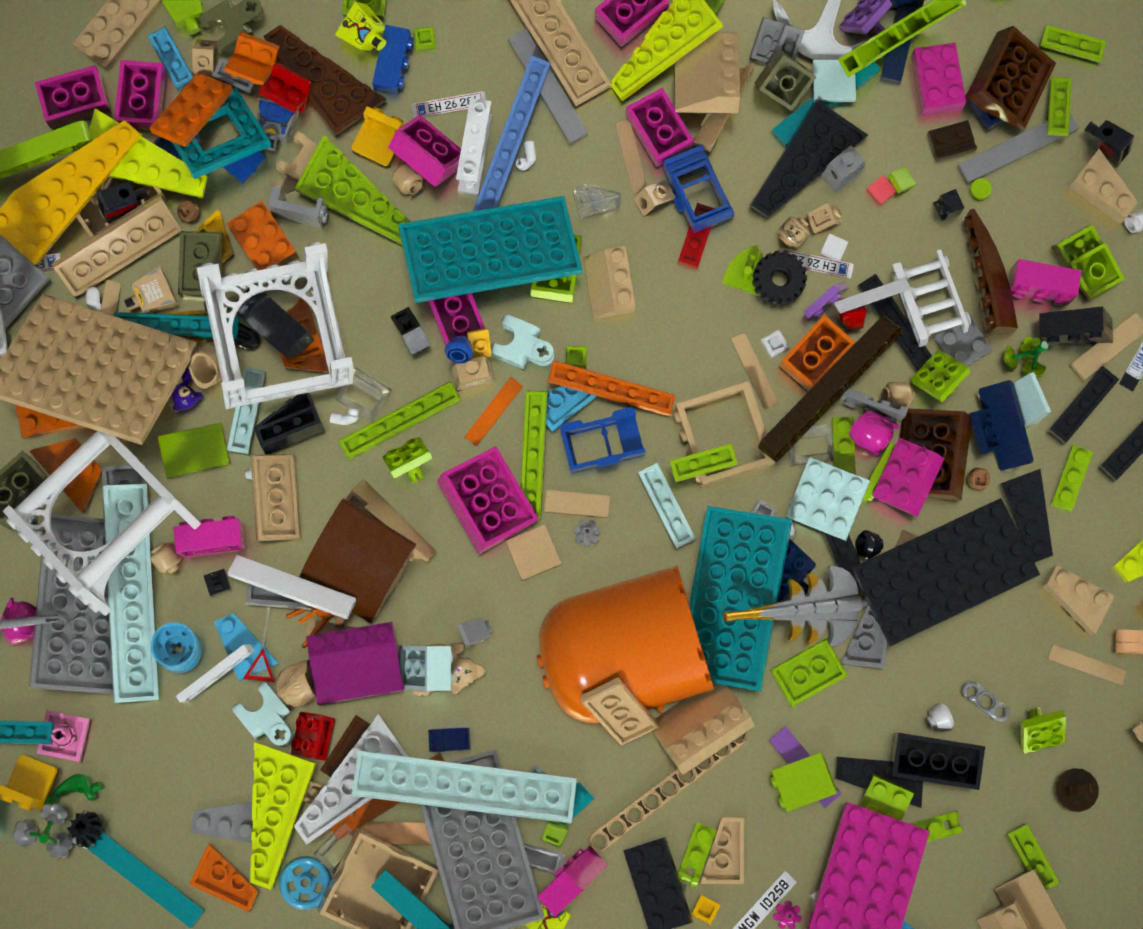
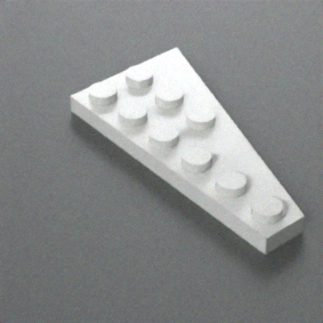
[294,714,408,845]

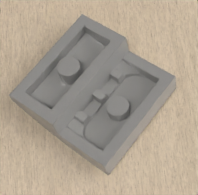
[749,17,805,63]

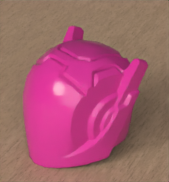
[849,410,900,456]
[1,597,36,645]

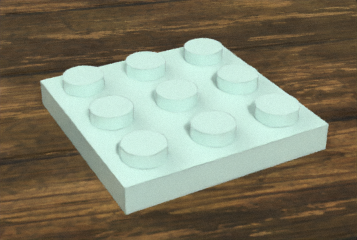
[786,457,870,541]

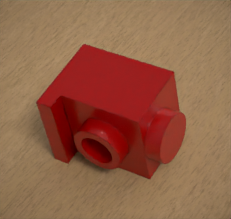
[839,298,866,331]

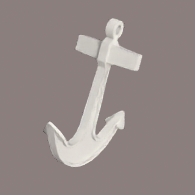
[772,0,867,60]

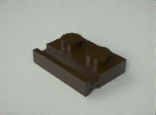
[927,120,977,161]

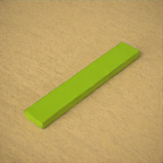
[338,381,461,460]
[520,390,548,520]

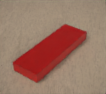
[678,203,715,269]

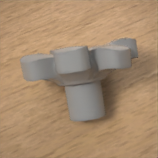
[574,520,601,547]

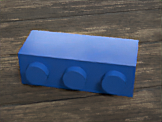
[372,25,414,95]

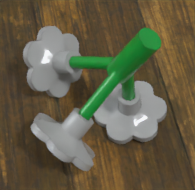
[12,803,73,859]

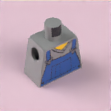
[257,98,300,151]
[821,146,865,191]

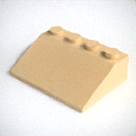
[675,32,740,113]
[652,683,755,775]

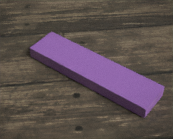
[769,726,842,808]

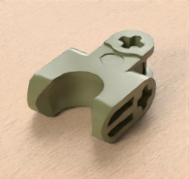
[199,0,264,54]

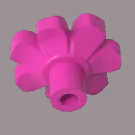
[773,901,802,929]

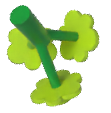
[1004,336,1049,377]

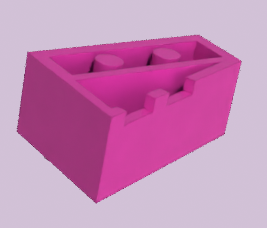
[537,846,608,917]

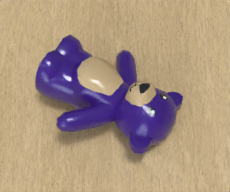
[171,366,203,412]

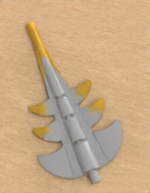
[723,566,868,646]

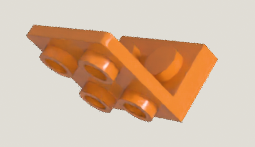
[224,32,280,85]

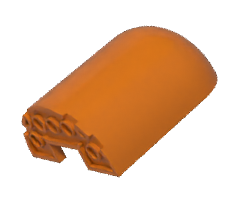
[537,565,714,724]

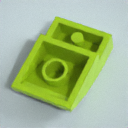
[1052,224,1125,300]
[531,234,582,303]

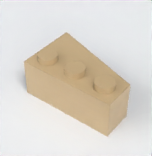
[1069,149,1138,224]
[1042,565,1115,636]

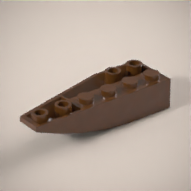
[965,209,1018,336]

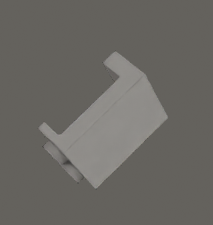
[268,186,329,228]

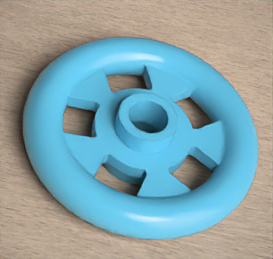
[279,856,332,910]

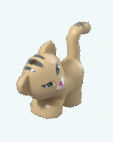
[412,643,485,697]

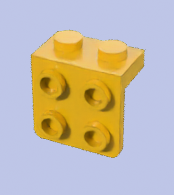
[351,106,405,166]
[0,754,57,811]

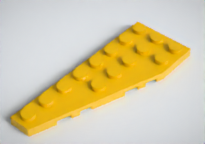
[0,120,142,265]

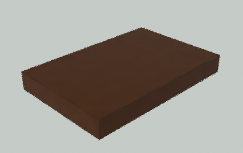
[320,715,371,777]

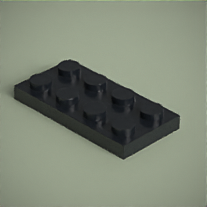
[623,837,693,929]

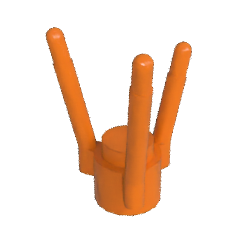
[286,607,333,648]

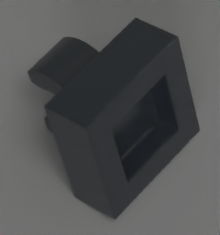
[203,569,232,597]

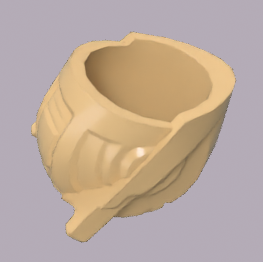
[189,339,237,389]
[276,660,316,710]

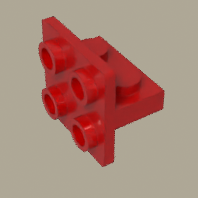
[259,63,311,113]
[291,711,335,761]

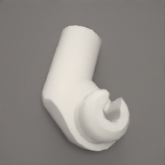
[86,287,102,312]

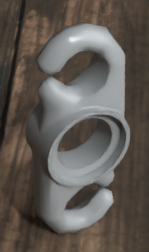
[962,681,1010,722]

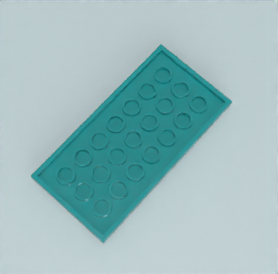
[398,196,582,303]
[689,506,792,692]

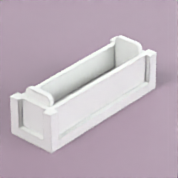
[523,843,566,874]

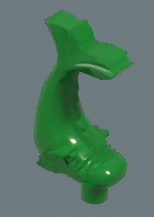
[44,774,103,805]

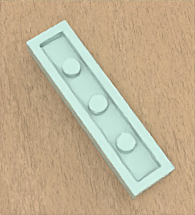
[227,367,266,455]
[638,463,696,549]

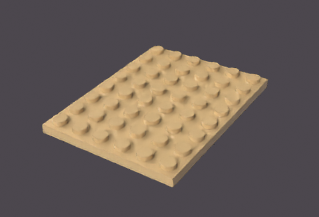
[0,294,198,445]

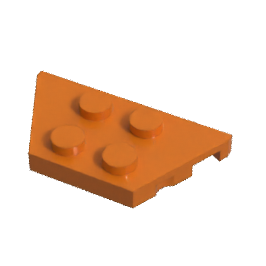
[279,298,329,373]
[29,438,102,514]

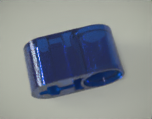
[428,728,470,752]

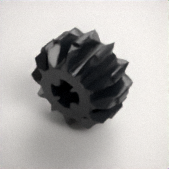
[66,810,106,849]

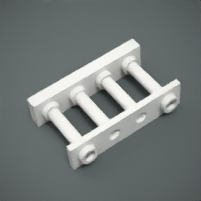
[456,98,493,196]
[891,249,971,347]

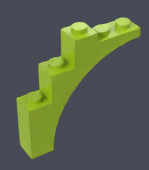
[837,0,967,77]

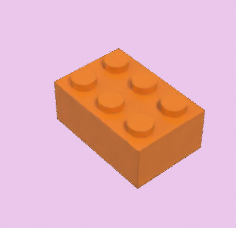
[226,200,299,270]
[779,315,856,391]

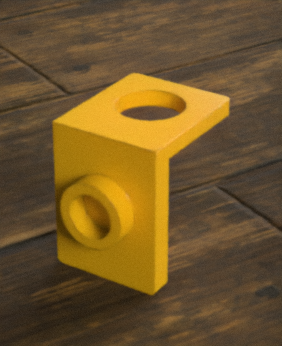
[467,328,491,359]

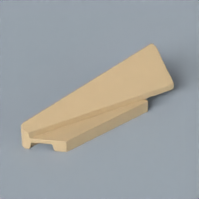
[693,63,755,152]
[345,480,436,561]

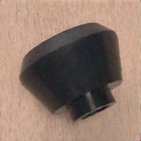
[856,530,884,559]

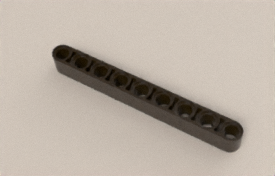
[758,315,902,462]

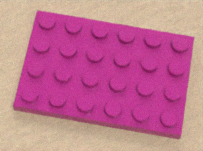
[807,802,930,929]

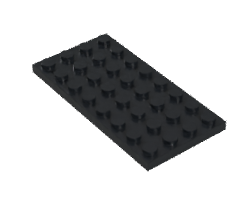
[851,498,1040,646]

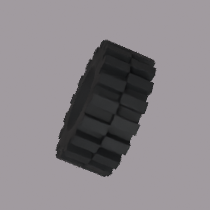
[752,250,807,306]

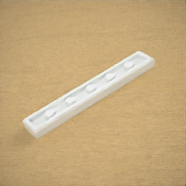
[228,555,356,619]

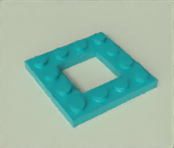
[171,87,271,179]

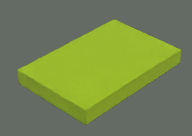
[158,422,230,478]
[770,638,848,708]

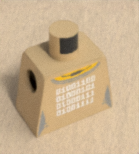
[124,266,179,314]
[451,356,496,391]

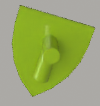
[722,244,764,296]

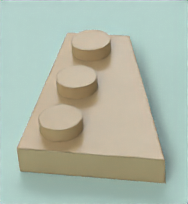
[700,817,744,884]

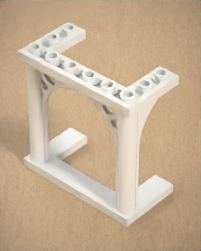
[197,242,353,409]
[3,431,201,616]

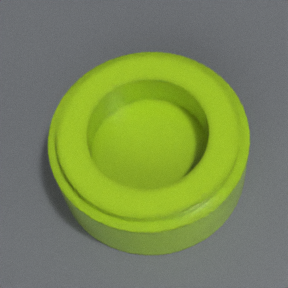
[970,178,992,200]

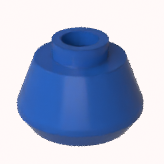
[444,336,473,364]

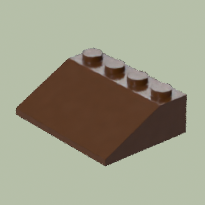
[966,26,1056,129]
[900,408,972,501]

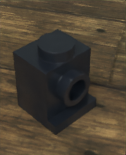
[933,189,964,222]

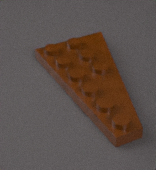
[263,25,387,136]

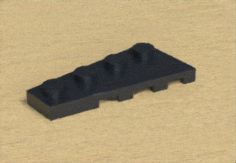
[999,469,1053,563]
[835,757,923,808]

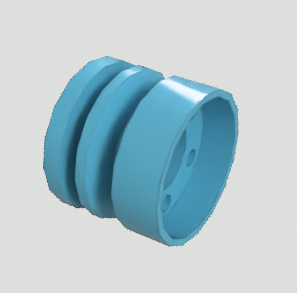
[151,622,202,673]

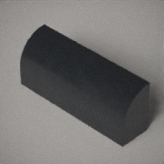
[232,286,314,358]

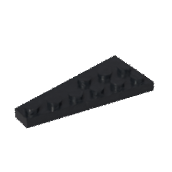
[749,100,868,217]

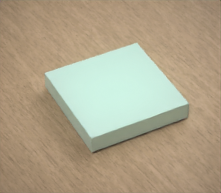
[813,60,856,102]

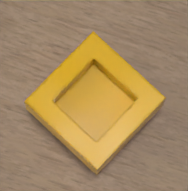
[691,895,721,925]

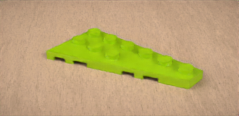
[294,134,411,245]

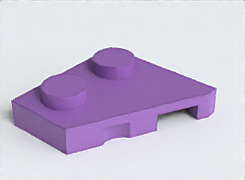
[803,282,849,319]

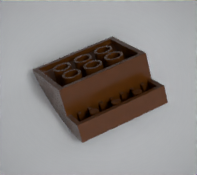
[299,498,416,623]

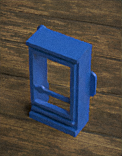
[663,145,734,233]
[560,407,646,473]

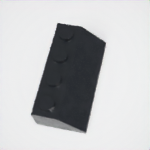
[892,732,985,790]

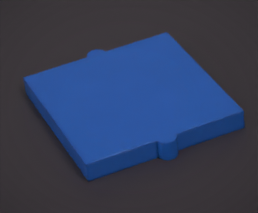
[224,135,266,184]

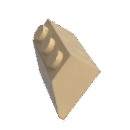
[583,246,636,319]
[977,899,1032,929]

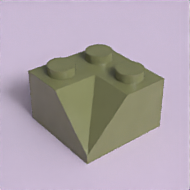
[754,48,816,111]

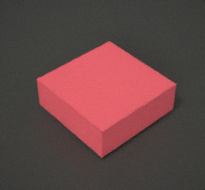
[867,175,896,205]

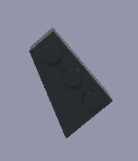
[1039,306,1113,346]
[254,392,325,455]

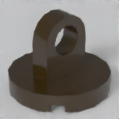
[1054,768,1099,812]

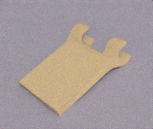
[276,131,318,181]

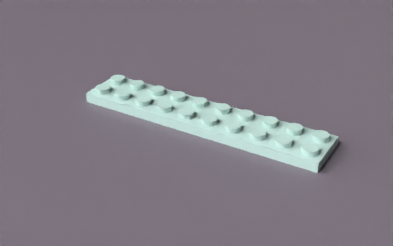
[102,484,159,703]
[352,751,577,823]

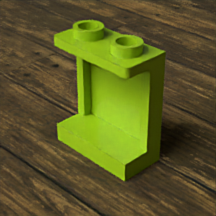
[770,752,838,812]

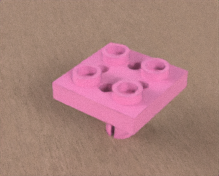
[37,710,91,762]

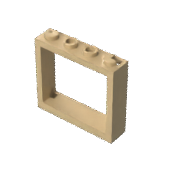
[673,381,775,488]

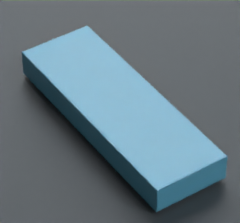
[147,26,193,90]

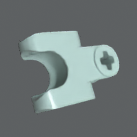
[490,315,554,369]
[232,682,294,747]

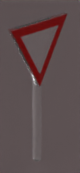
[243,607,275,682]

